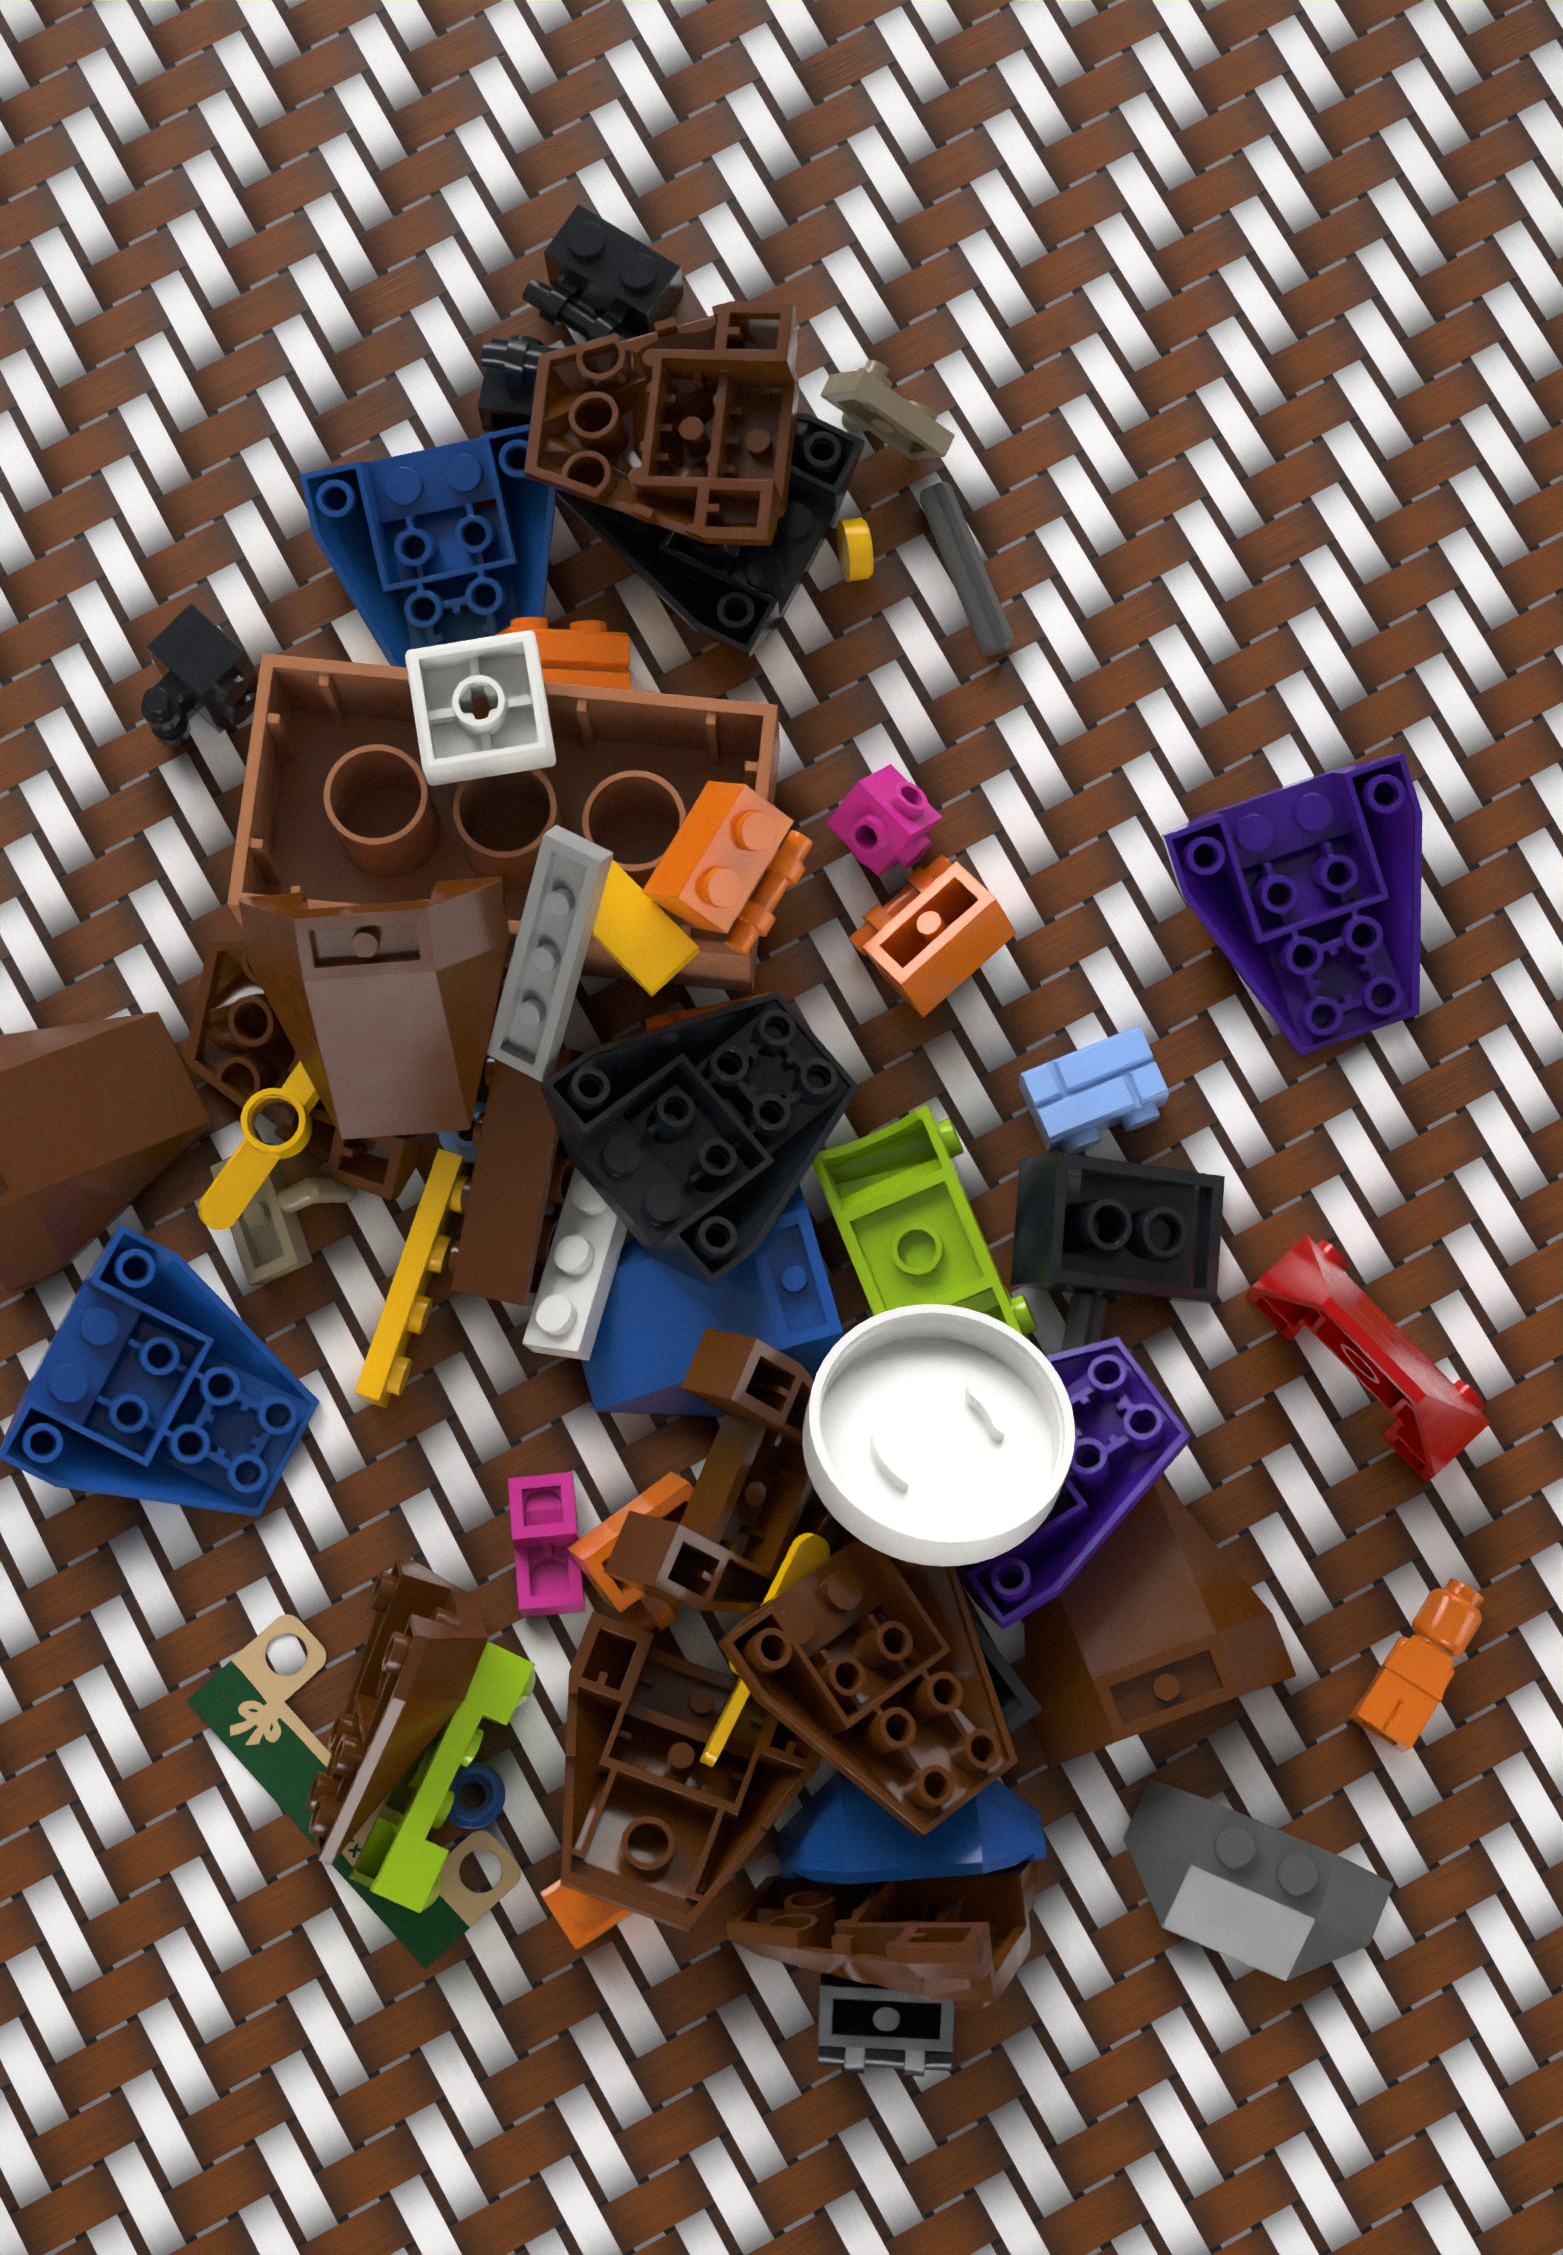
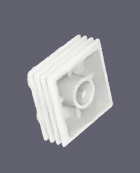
[405,630,556,786]

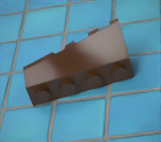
[448,1048,585,1306]

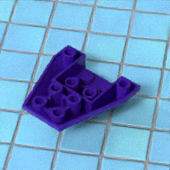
[1162,753,1422,1056]
[955,1337,1191,1630]

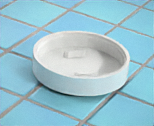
[802,1304,1075,1567]

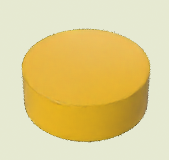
[837,517,874,582]

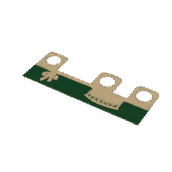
[187,1614,521,1970]

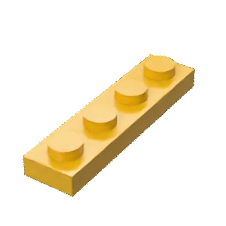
[355,1148,469,1408]

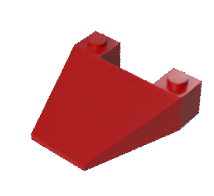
[1245,1234,1491,1483]

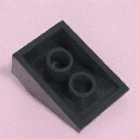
[1011,1152,1225,1304]

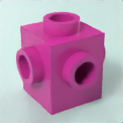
[826,764,943,876]

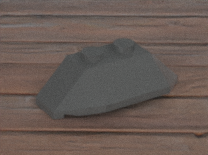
[1123,1778,1394,1981]

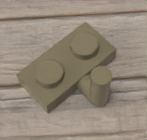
[820,360,955,460]
[210,1143,357,1286]

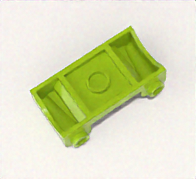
[812,1105,1038,1341]
[349,1641,536,1914]

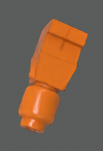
[1349,1578,1484,1752]

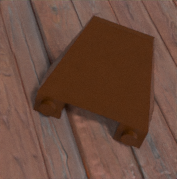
[604,1328,857,1613]

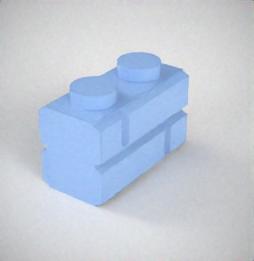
[1018,1025,1169,1154]

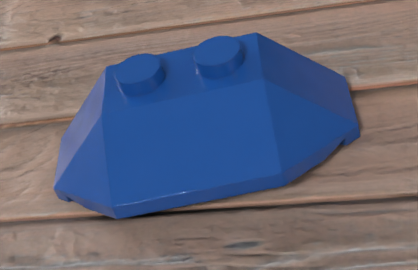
[778,1770,1046,1884]

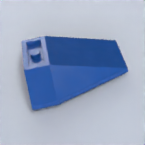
[299,424,557,668]
[581,1184,844,1418]
[0,1225,320,1517]

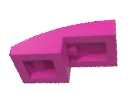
[508,1472,586,1618]

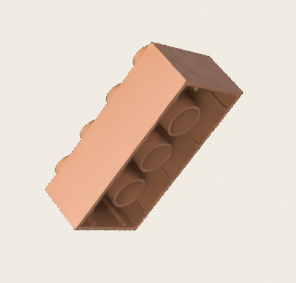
[227,653,780,993]

